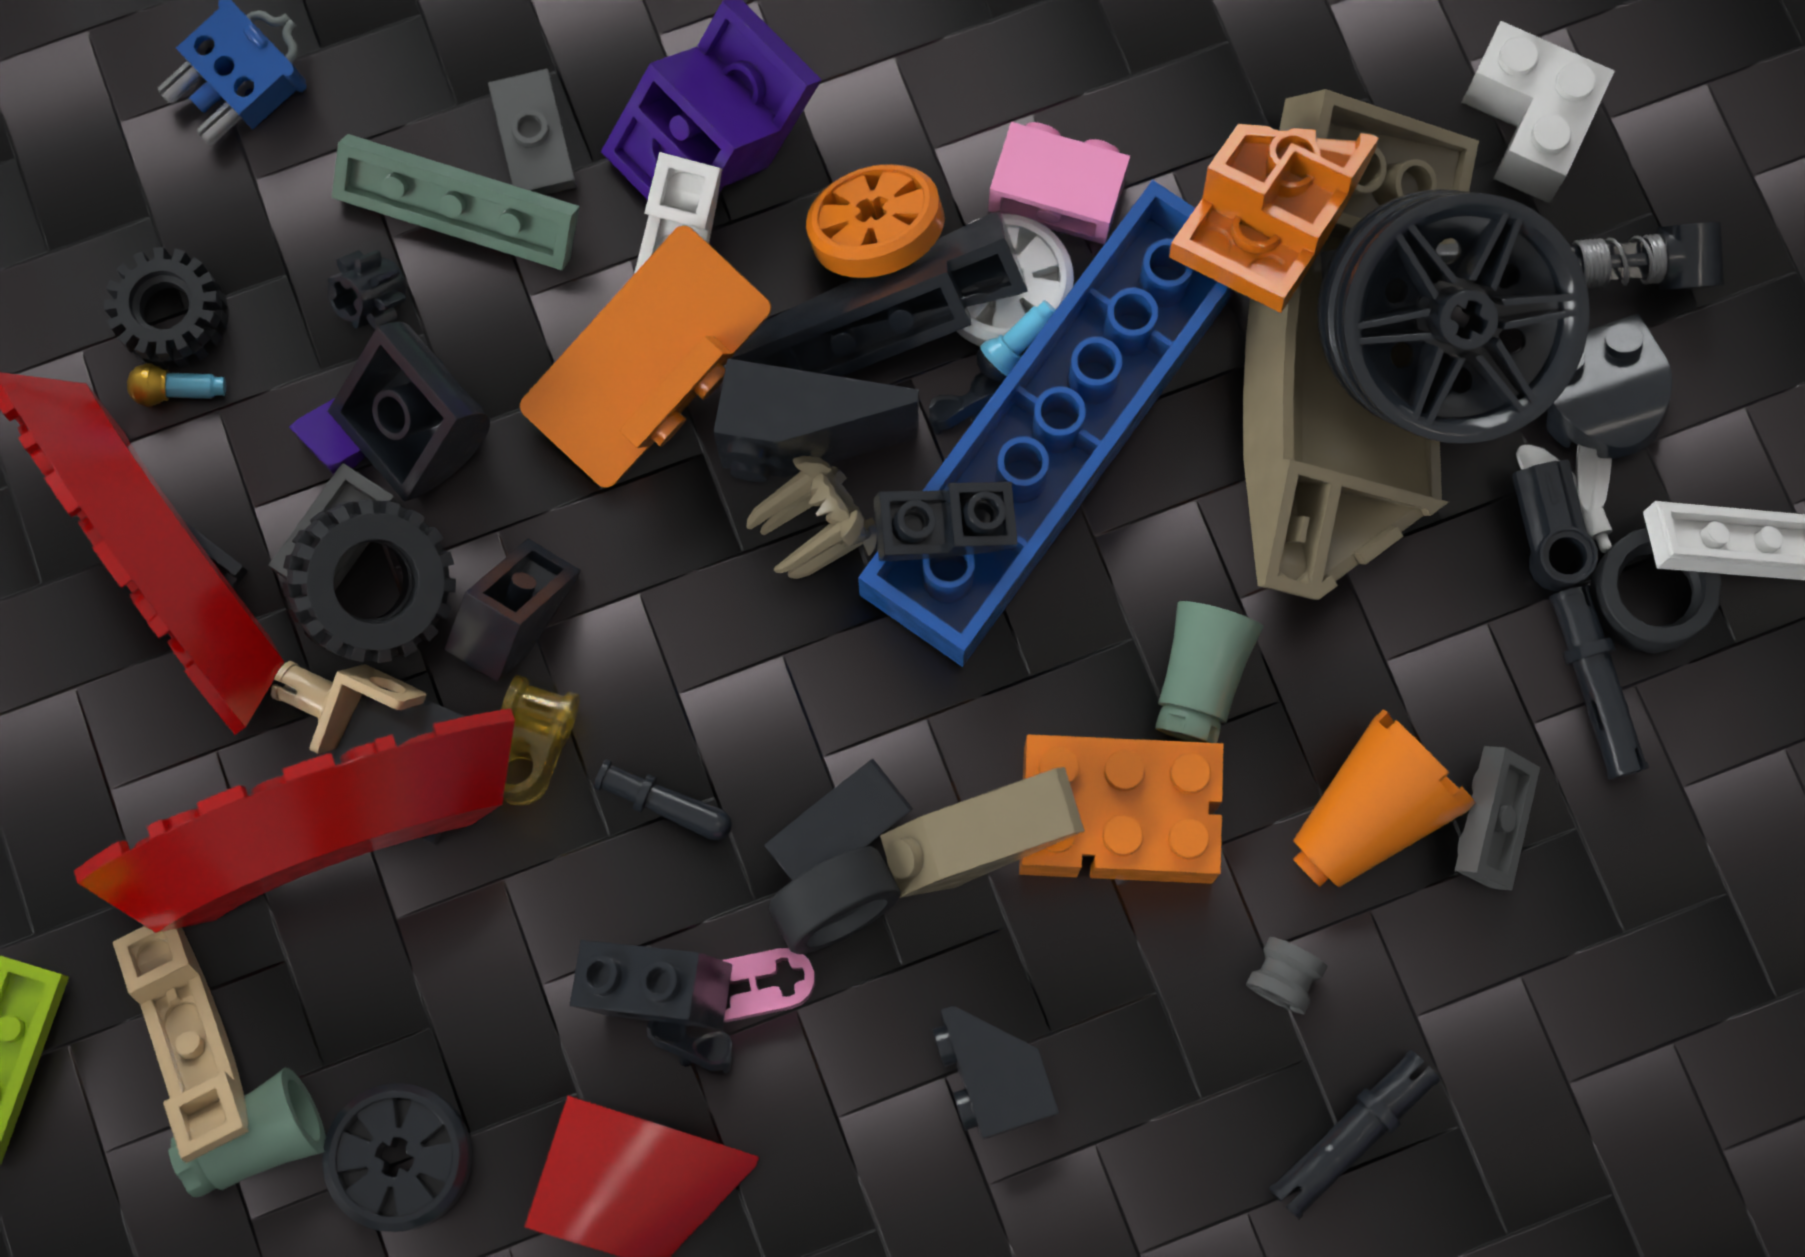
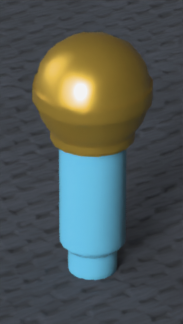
[127,363,226,407]

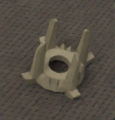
[747,456,877,579]

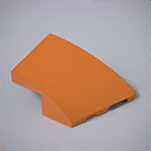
[1169,124,1379,313]

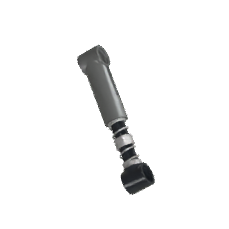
[1321,222,1724,303]

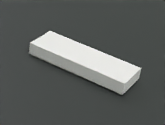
[1643,501,1805,580]

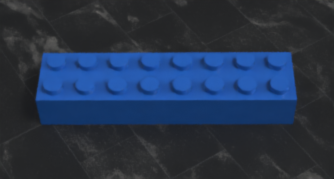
[858,179,1236,667]

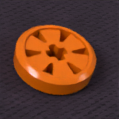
[806,164,945,278]

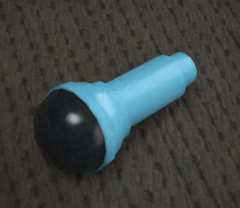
[977,300,1056,381]

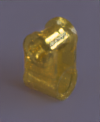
[501,675,580,806]

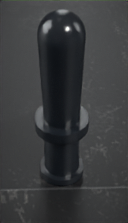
[593,759,732,840]

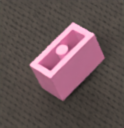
[988,122,1130,245]

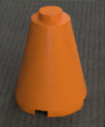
[1293,709,1476,888]

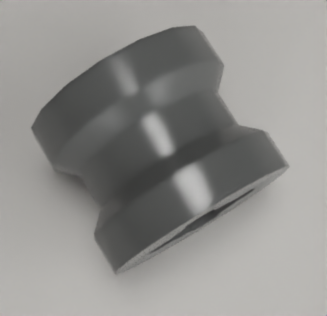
[1245,937,1328,1014]

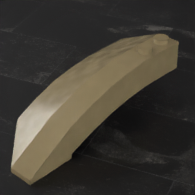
[1243,89,1479,600]

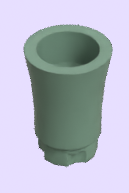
[1155,601,1264,743]
[168,1068,326,1197]

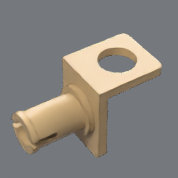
[271,661,427,754]

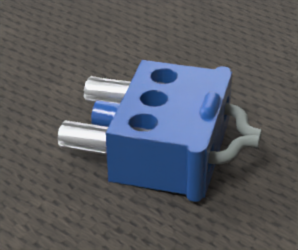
[158,0,307,145]

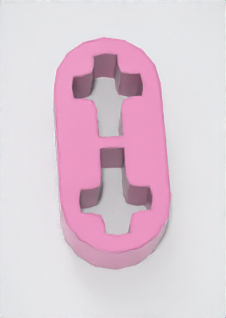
[722,948,815,1022]

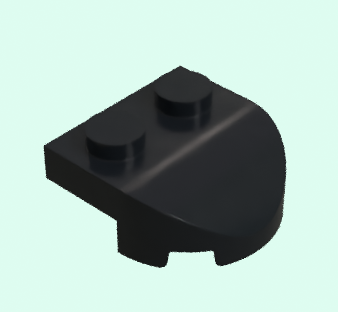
[1546,314,1672,459]

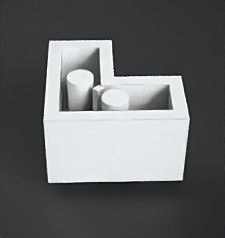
[1462,21,1615,203]

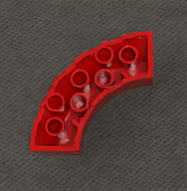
[0,372,284,735]
[74,708,515,933]

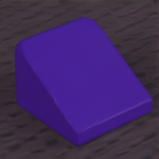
[289,398,366,475]

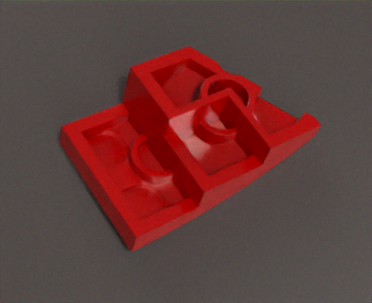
[525,1096,759,1257]

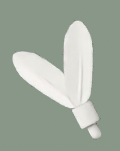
[1516,445,1612,553]

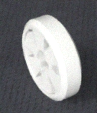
[957,214,1074,347]

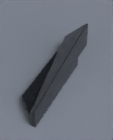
[726,211,1028,377]

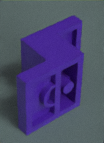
[601,0,822,200]

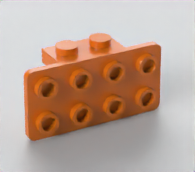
[520,226,772,487]

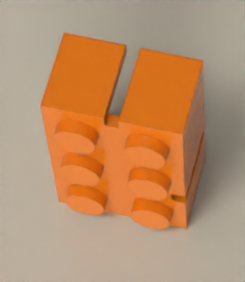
[1019,734,1223,884]

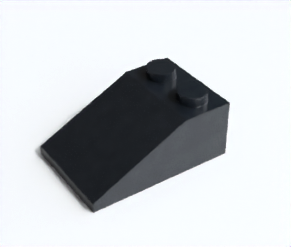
[713,359,919,482]

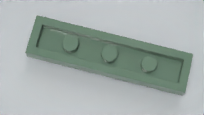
[332,134,579,270]

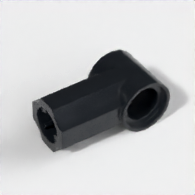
[1512,460,1598,591]

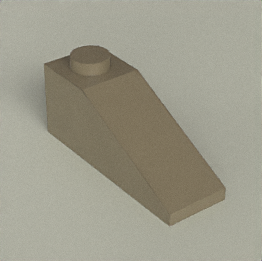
[880,767,1084,898]

